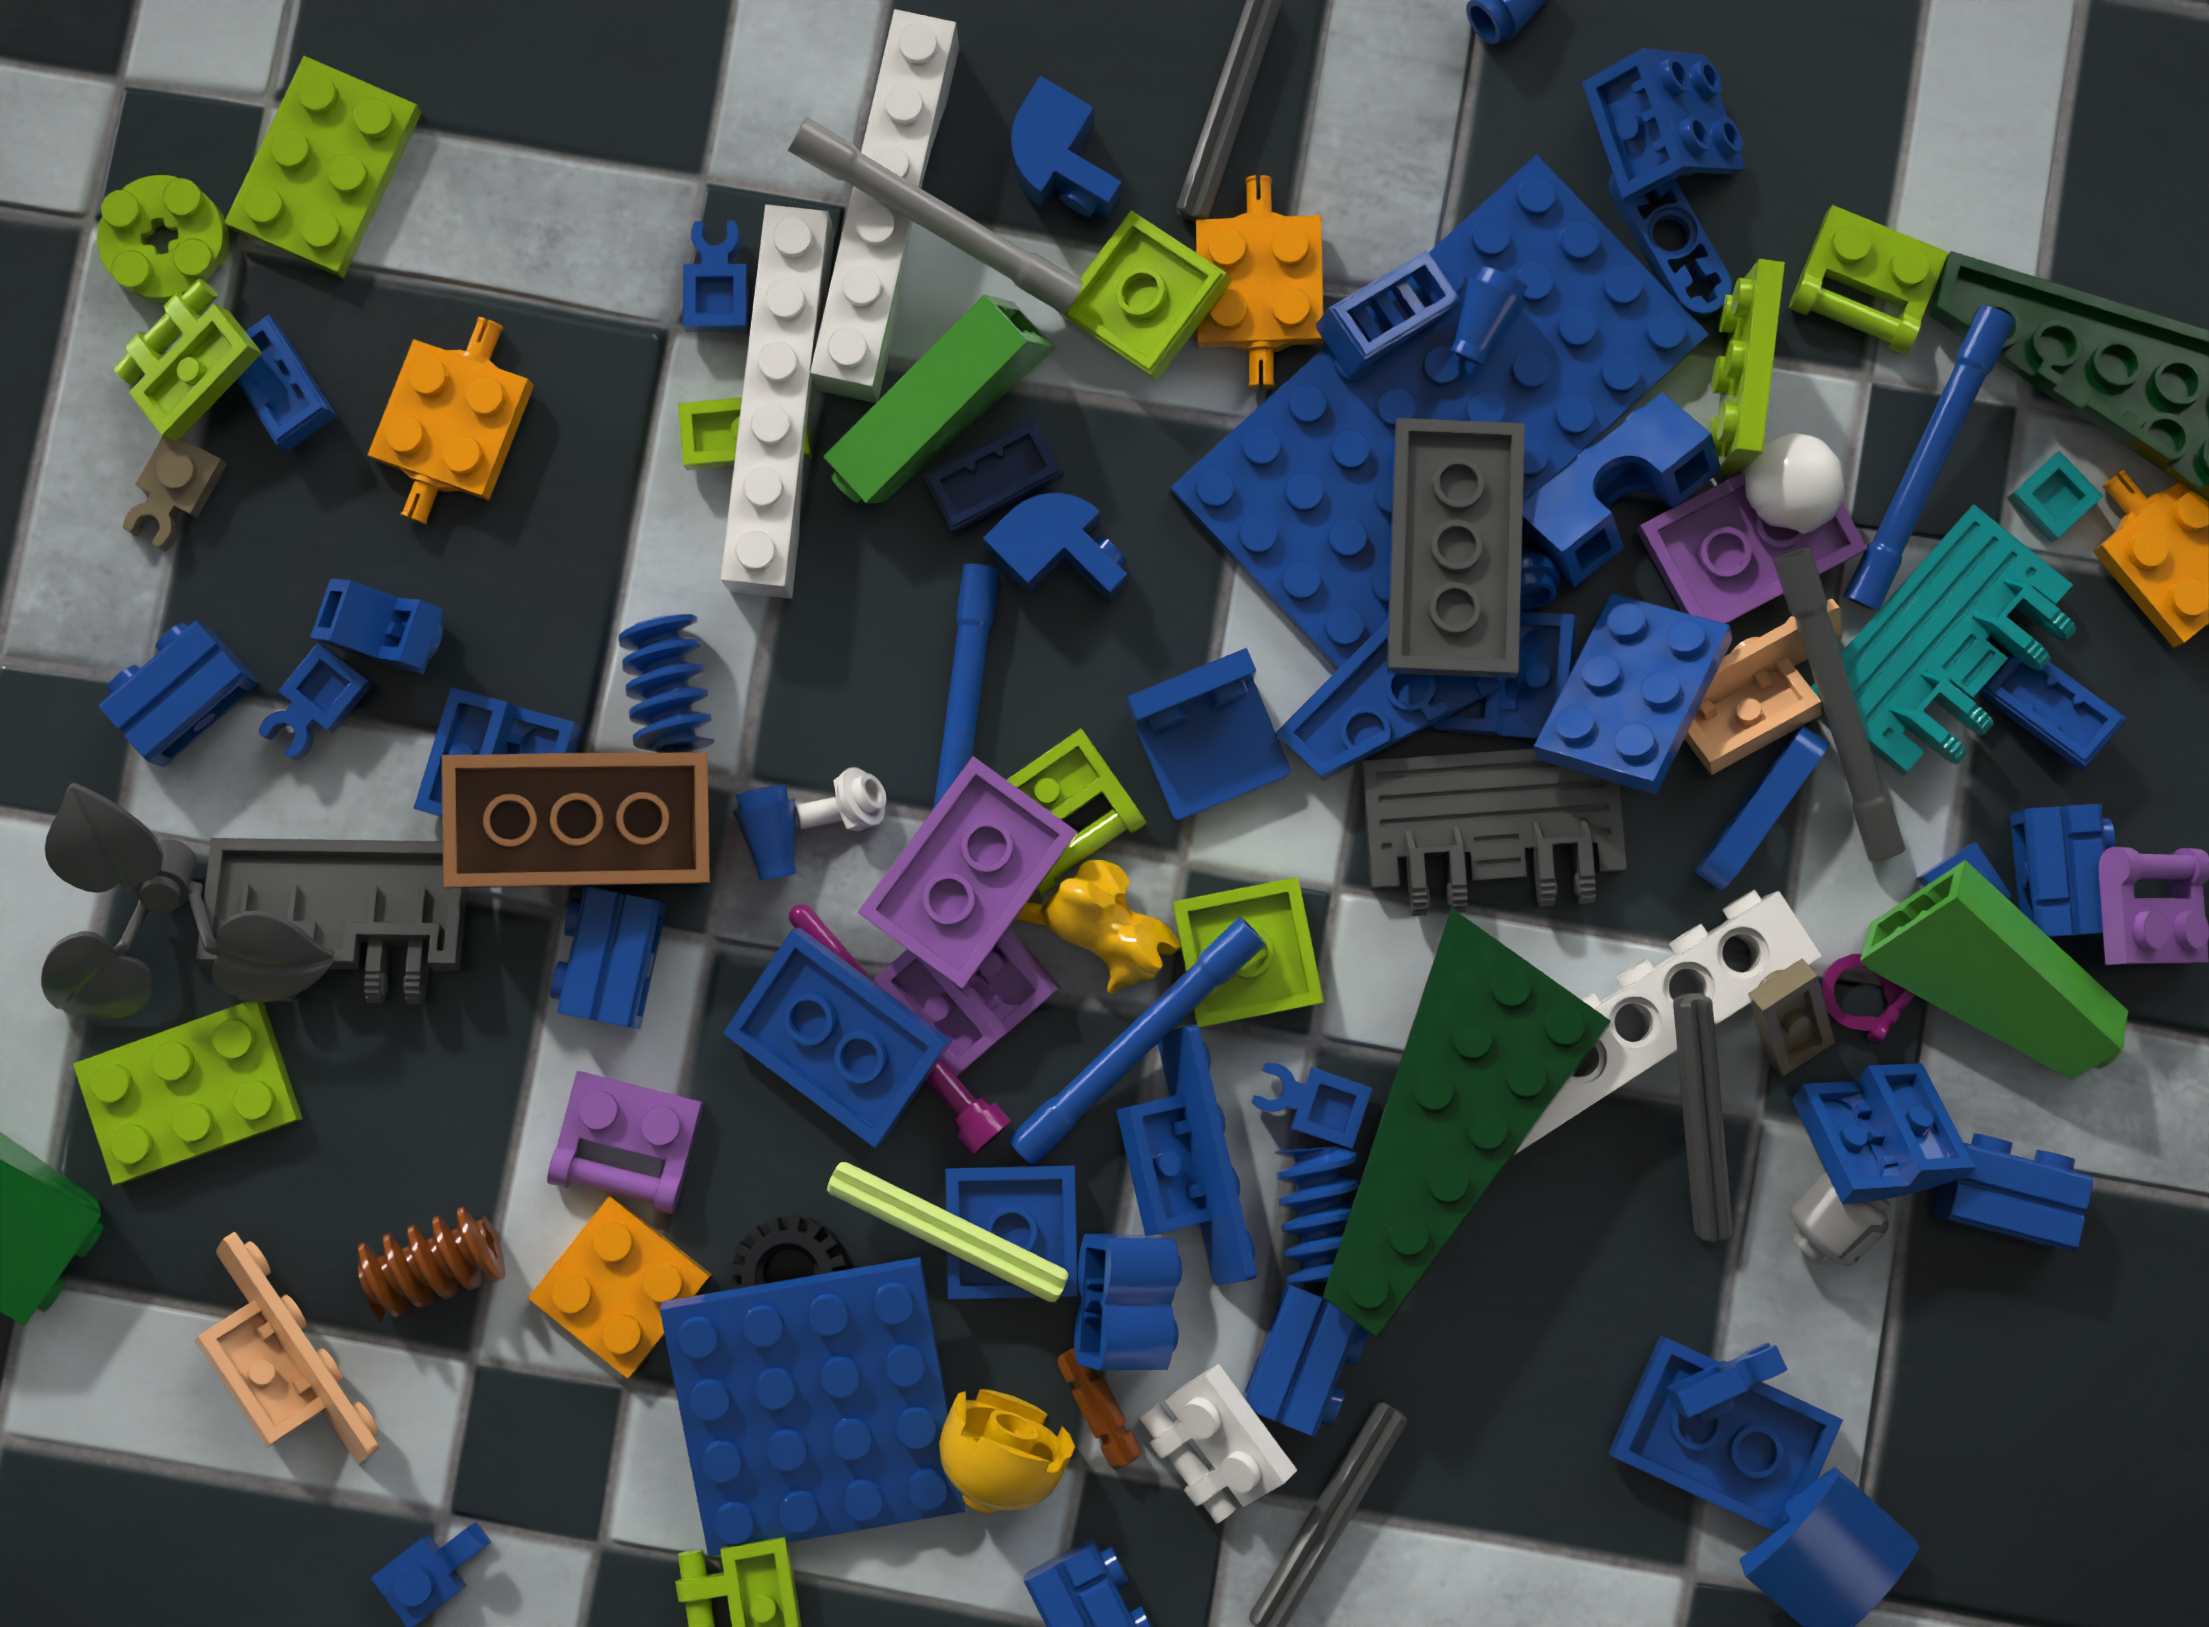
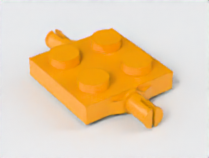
[1196,175,1324,390]
[368,317,534,525]
[2092,469,2209,648]

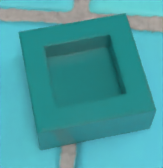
[2007,451,2103,543]

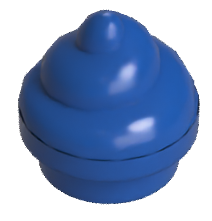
[1520,543,1561,611]

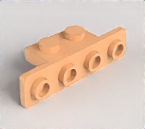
[1684,599,1842,776]
[195,1232,379,1464]

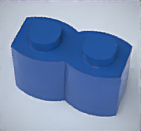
[1074,1234,1182,1371]

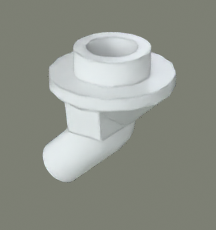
[795,767,886,832]

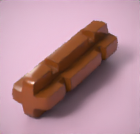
[1057,1347,1141,1469]

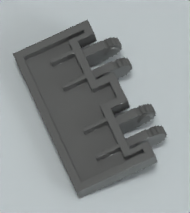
[1360,749,1627,916]
[196,838,467,1004]

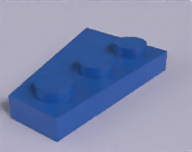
[1275,620,1502,781]

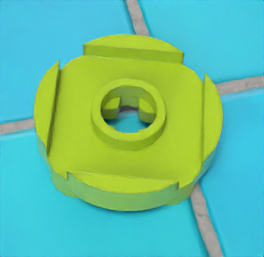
[97,175,229,304]

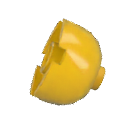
[939,1389,1075,1514]

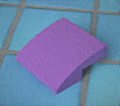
[873,927,1061,1076]

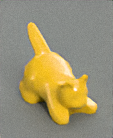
[1016,860,1181,994]

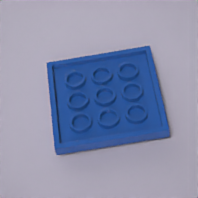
[660,1257,965,1557]

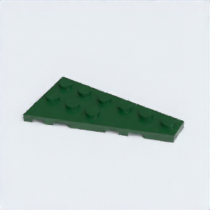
[1929,251,2209,501]
[1323,908,1611,1339]

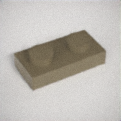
[1748,958,1835,1077]

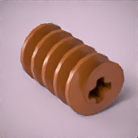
[358,1206,505,1322]

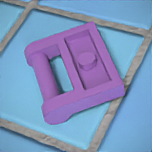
[2098,847,2209,965]
[547,1071,704,1215]

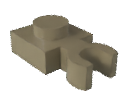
[123,436,227,552]

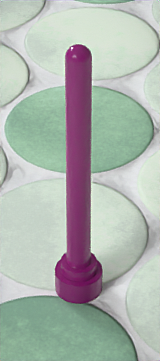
[789,904,1012,1156]

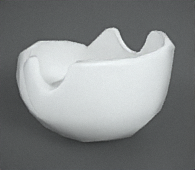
[1745,433,1845,534]

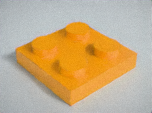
[528,1195,712,1379]

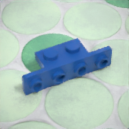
[1116,1025,1257,1285]

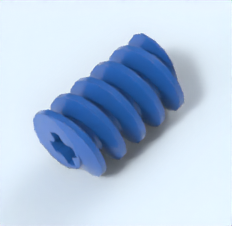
[619,614,715,753]
[1275,1146,1360,1283]

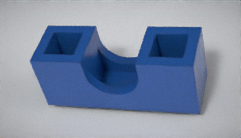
[1522,392,1722,587]

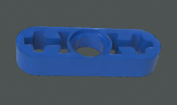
[1609,172,1732,321]
[1694,725,1829,891]

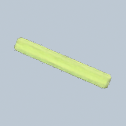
[827,1162,1069,1302]

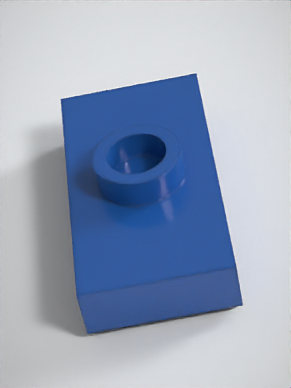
[236,314,337,452]
[1980,654,2127,772]

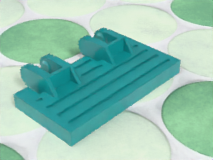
[1811,504,2077,776]

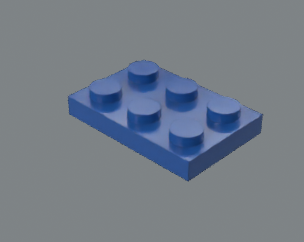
[1534,593,1732,795]
[723,928,952,1148]
[1608,1335,1843,1532]

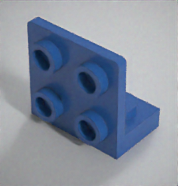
[1581,48,1745,199]
[1126,648,1291,821]

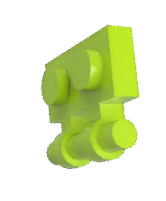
[114,279,262,442]
[675,1537,802,1627]

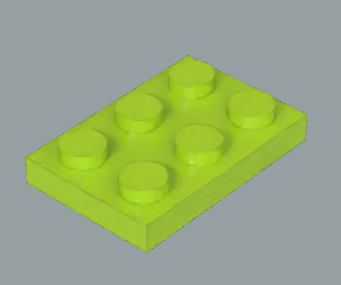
[224,56,422,279]
[1707,259,1785,477]
[73,1001,303,1185]

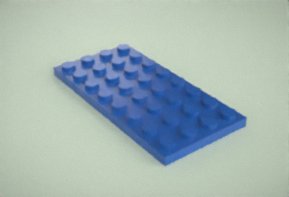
[1170,154,1709,670]

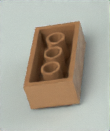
[442,752,710,889]

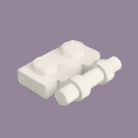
[1139,1363,1297,1524]

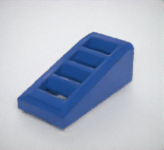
[1316,250,1462,375]

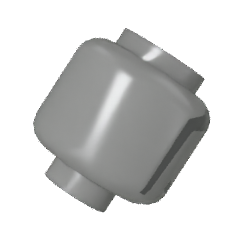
[1791,1172,1890,1266]

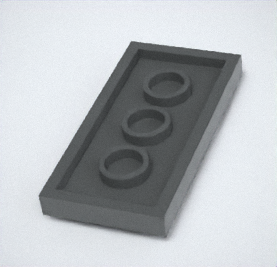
[1387,418,1525,679]

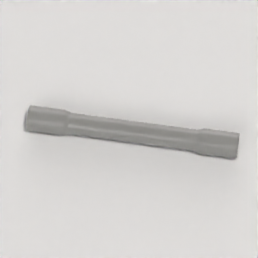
[787,117,1083,314]

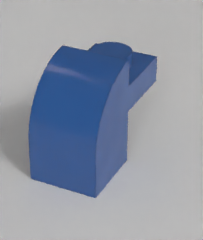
[1011,76,1122,220]
[983,493,1128,602]
[310,578,444,675]

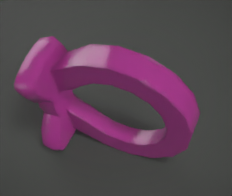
[1820,954,1915,1044]

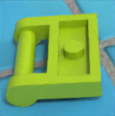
[1789,205,1949,356]
[1007,728,1147,896]

